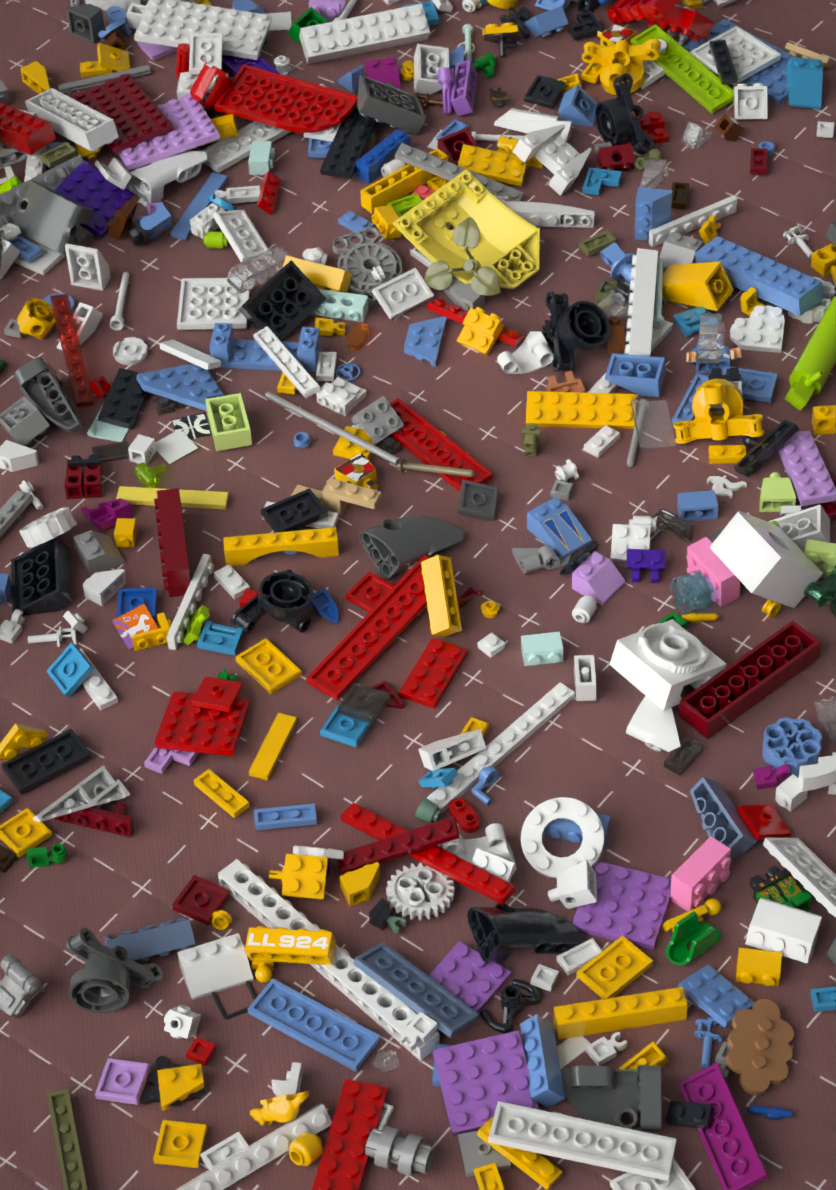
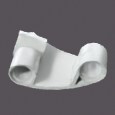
[626,696,681,752]
[442,823,517,874]

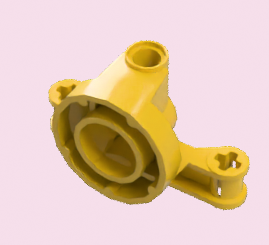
[582,39,661,95]
[673,379,765,444]

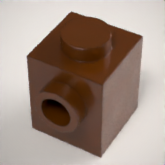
[715,114,745,142]

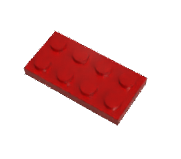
[399,638,468,709]

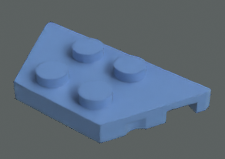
[404,316,447,367]

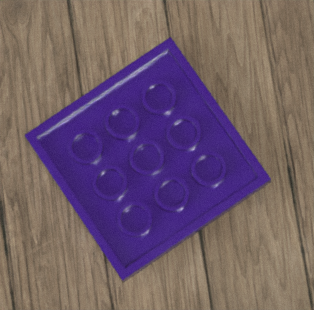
[54,160,138,239]

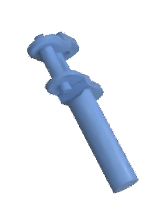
[694,1018,723,1069]

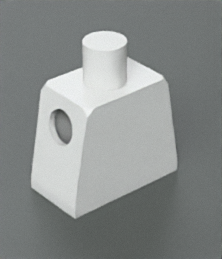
[548,860,597,909]

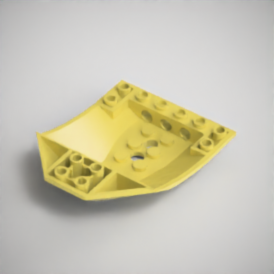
[393,169,540,289]

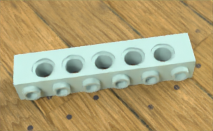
[310,289,369,322]

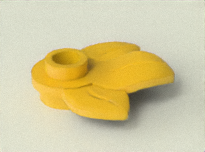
[400,60,414,81]

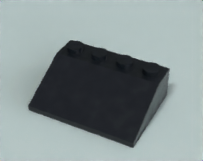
[238,260,327,341]
[11,536,73,616]

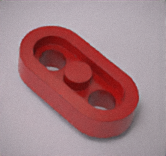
[449,798,481,833]

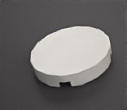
[113,337,148,365]

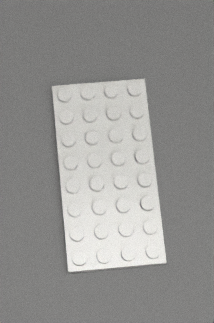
[134,0,272,60]

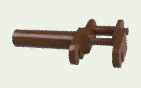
[415,92,443,109]

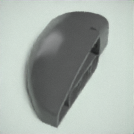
[14,357,84,433]

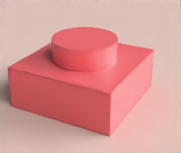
[412,185,435,201]

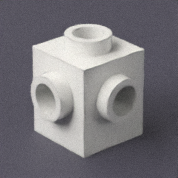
[164,1005,201,1039]

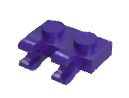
[626,549,665,583]

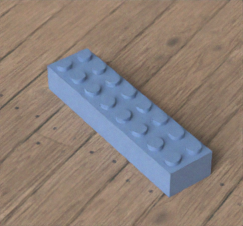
[694,236,824,316]

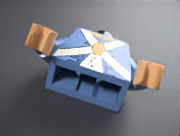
[686,336,742,374]

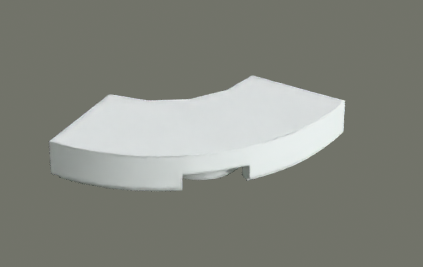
[293,845,344,859]

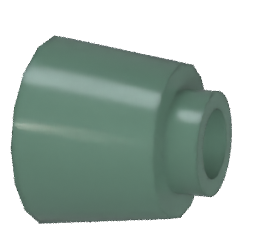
[415,797,442,823]

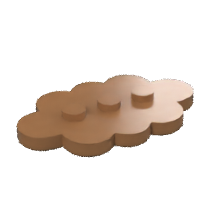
[726,999,794,1096]

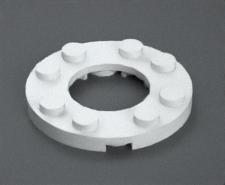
[521,797,604,879]

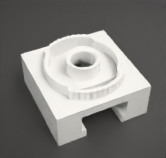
[610,619,726,710]

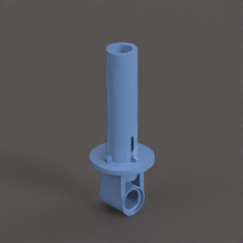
[600,242,667,310]

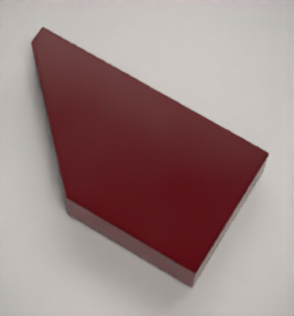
[369,680,405,709]

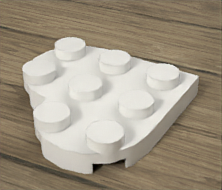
[730,305,785,353]

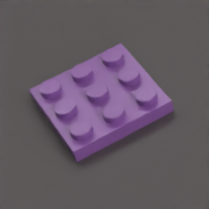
[429,941,512,1014]

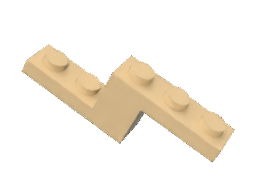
[291,478,382,516]

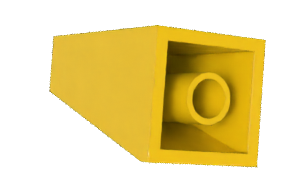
[662,261,734,311]

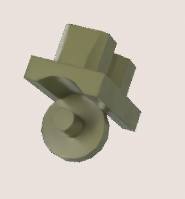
[521,424,542,457]

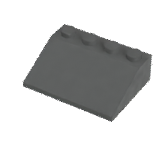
[357,75,426,135]

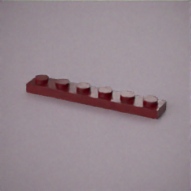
[338,816,460,875]

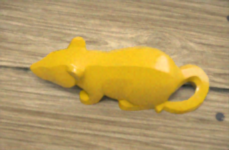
[250,1091,309,1126]

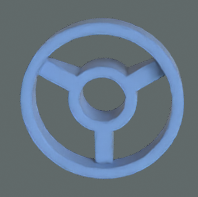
[336,363,360,383]

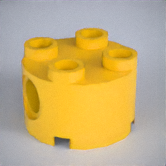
[17,298,58,340]

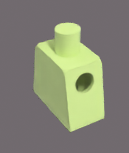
[759,472,796,512]

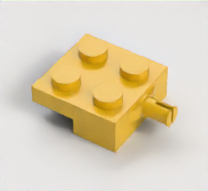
[269,854,328,900]

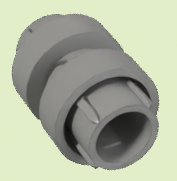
[365,1126,434,1177]

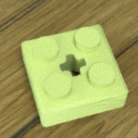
[804,540,836,580]

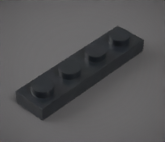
[709,40,738,85]

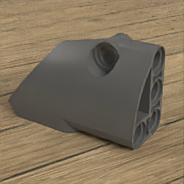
[561,1065,661,1131]

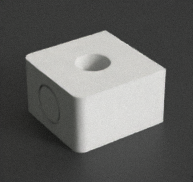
[710,511,823,608]

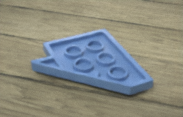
[136,364,223,411]

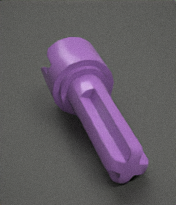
[438,68,454,114]

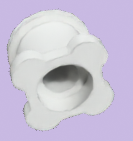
[462,0,482,13]
[274,55,292,76]
[555,459,579,482]

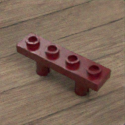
[55,802,134,837]

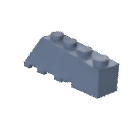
[690,777,758,859]
[103,917,195,962]

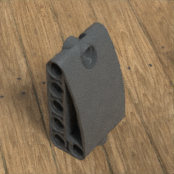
[13,180,94,255]

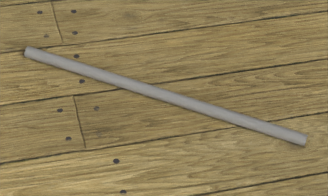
[265,391,401,465]

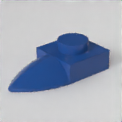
[311,588,339,623]

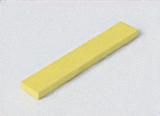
[116,486,229,510]

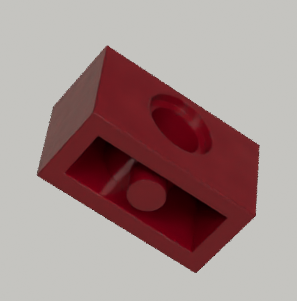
[597,143,635,171]

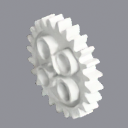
[386,862,455,920]

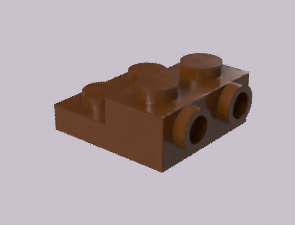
[107,195,140,240]

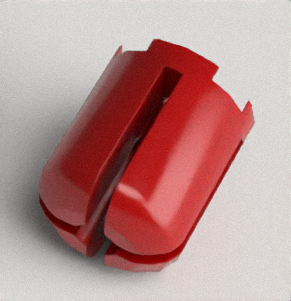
[190,62,234,108]

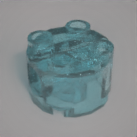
[670,570,713,614]

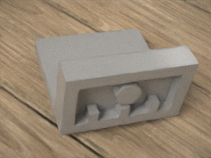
[351,396,404,444]

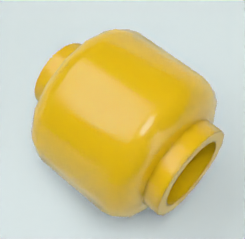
[289,1132,323,1167]

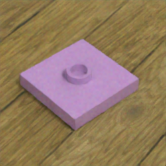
[137,41,178,61]
[95,1058,151,1105]

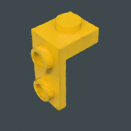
[740,287,765,316]
[132,612,172,651]

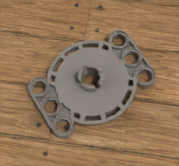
[332,227,402,307]

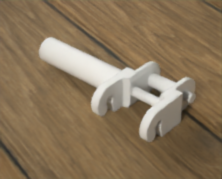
[783,226,813,259]
[28,626,77,647]

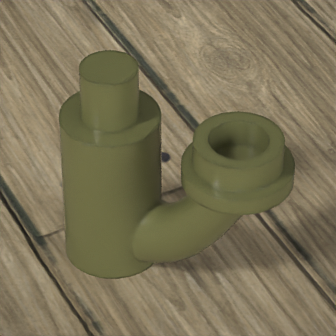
[635,149,661,170]

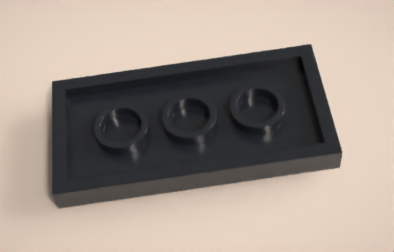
[98,368,148,430]
[1,729,92,795]

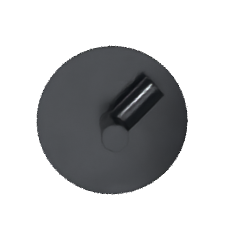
[484,33,522,57]

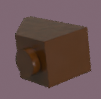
[605,316,625,353]

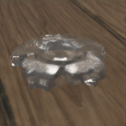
[373,1050,400,1073]

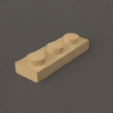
[785,42,832,70]

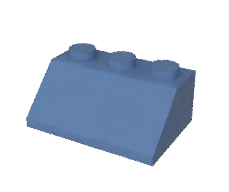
[635,187,672,241]

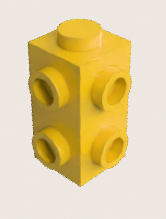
[372,205,402,240]

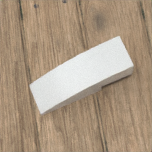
[799,755,836,792]

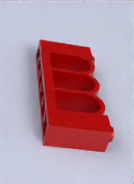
[606,0,680,25]

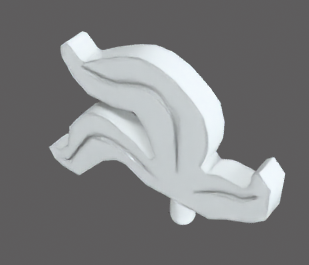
[707,475,747,498]

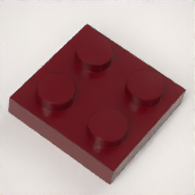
[172,875,230,926]

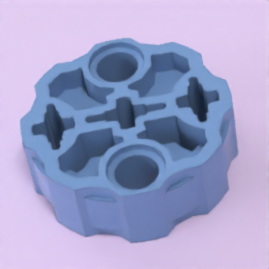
[762,717,822,775]

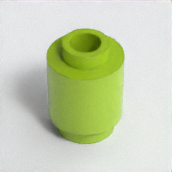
[204,231,229,249]

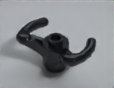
[480,979,542,1034]

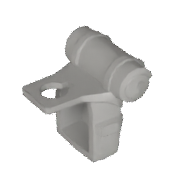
[0,954,46,1018]

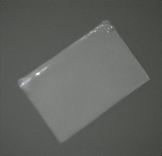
[631,399,676,449]

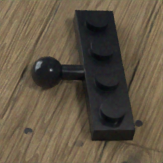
[733,420,799,477]

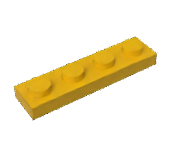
[477,1117,563,1190]

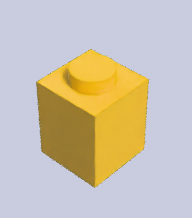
[114,518,137,548]

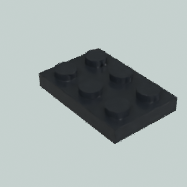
[260,488,328,533]

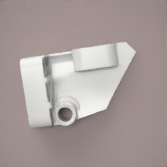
[125,151,207,207]

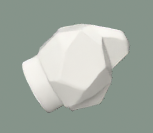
[303,247,328,265]

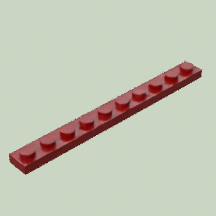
[340,803,516,905]

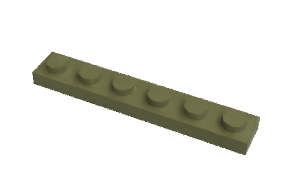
[46,1089,88,1190]

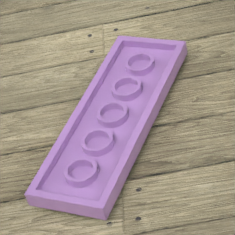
[777,430,836,506]

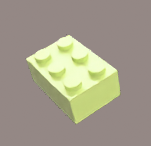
[205,393,252,451]

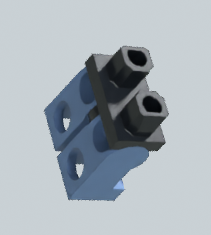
[129,203,172,246]

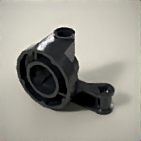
[595,74,654,154]
[545,291,610,372]
[231,569,313,633]

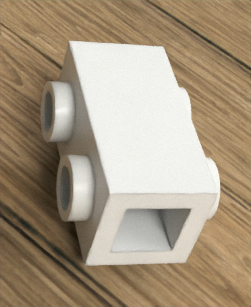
[190,203,225,239]

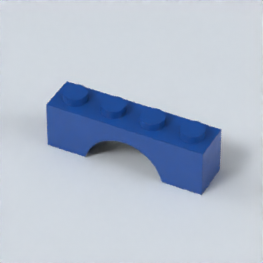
[356,129,411,183]

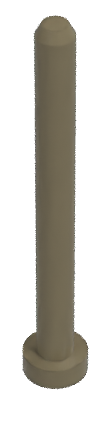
[396,459,475,477]

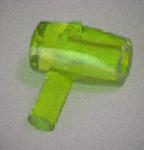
[134,463,166,488]

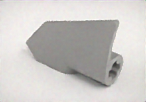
[512,545,572,574]

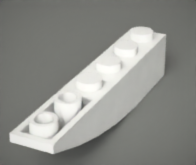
[500,201,595,228]

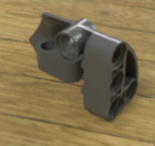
[360,515,463,579]

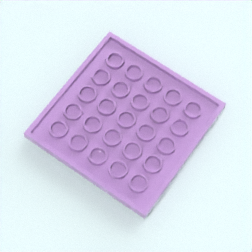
[117,94,220,171]

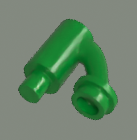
[473,52,496,78]

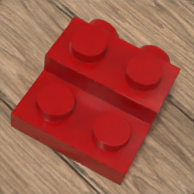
[633,111,669,147]

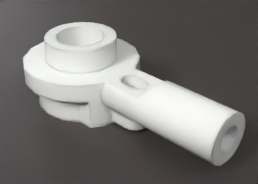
[19,480,44,511]

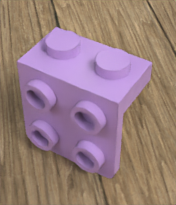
[309,0,346,21]

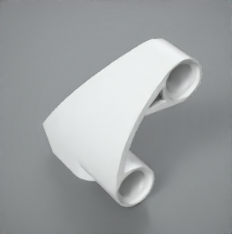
[497,331,554,374]

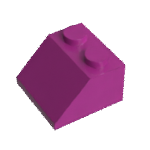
[364,57,401,90]

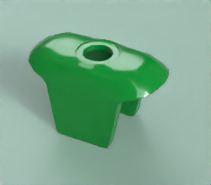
[665,911,722,966]

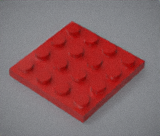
[154,691,250,756]

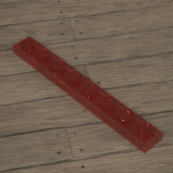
[50,294,94,407]

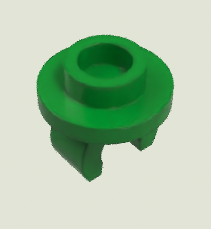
[218,668,237,682]

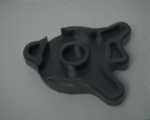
[140,1056,205,1106]

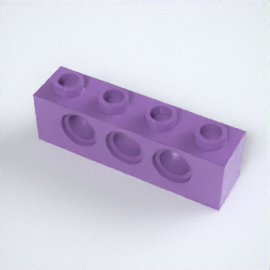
[451,59,478,116]

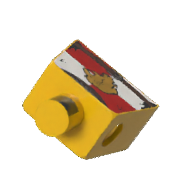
[597,25,637,47]
[334,452,378,490]

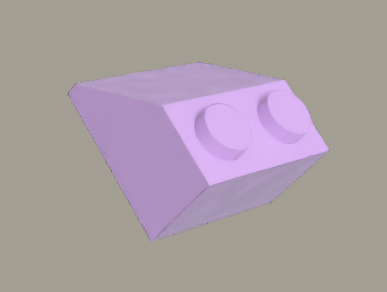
[572,551,625,606]

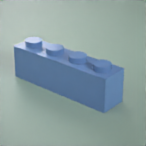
[520,1014,565,1108]

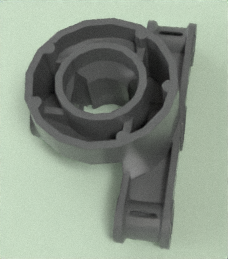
[66,928,163,1013]

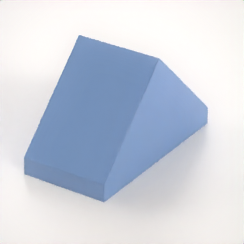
[337,65,364,93]

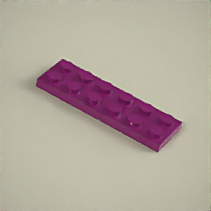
[678,1063,769,1190]

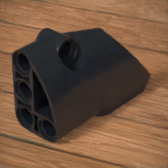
[467,903,585,962]

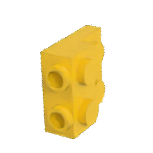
[457,307,504,356]

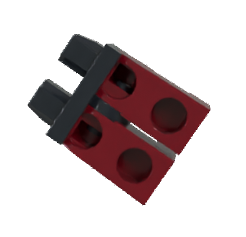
[64,454,102,499]

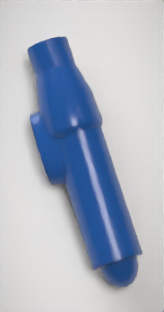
[747,1105,792,1120]

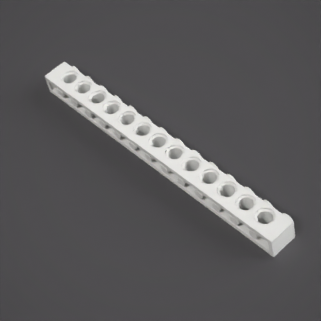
[218,859,440,1061]

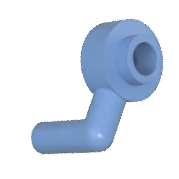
[471,766,499,806]

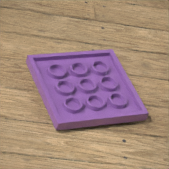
[572,861,671,950]
[432,1030,539,1136]

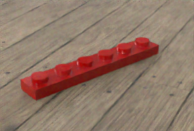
[427,298,524,346]

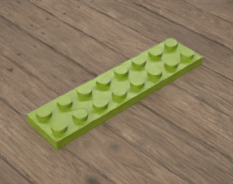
[631,24,734,114]

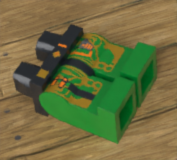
[750,866,812,911]

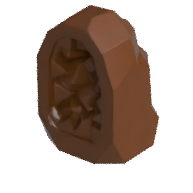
[107,31,127,50]

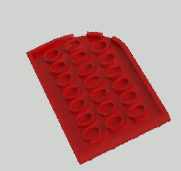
[214,64,358,133]

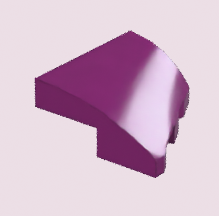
[81,498,133,531]

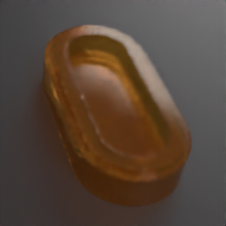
[346,323,369,350]

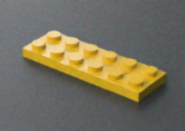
[526,391,636,429]

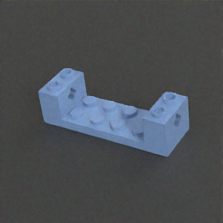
[209,323,321,373]

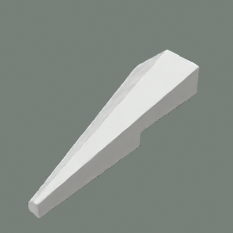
[33,766,130,822]

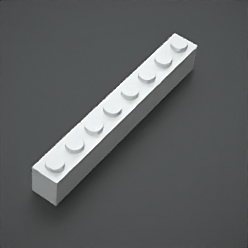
[624,248,658,356]

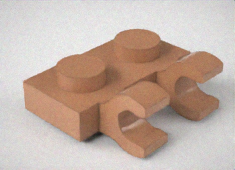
[546,371,586,393]

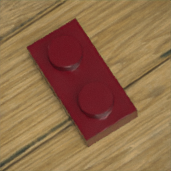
[750,148,767,175]

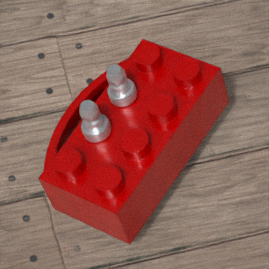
[644,5,714,46]

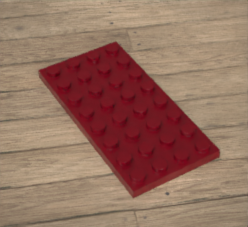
[71,73,174,154]

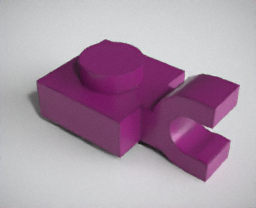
[753,764,790,790]

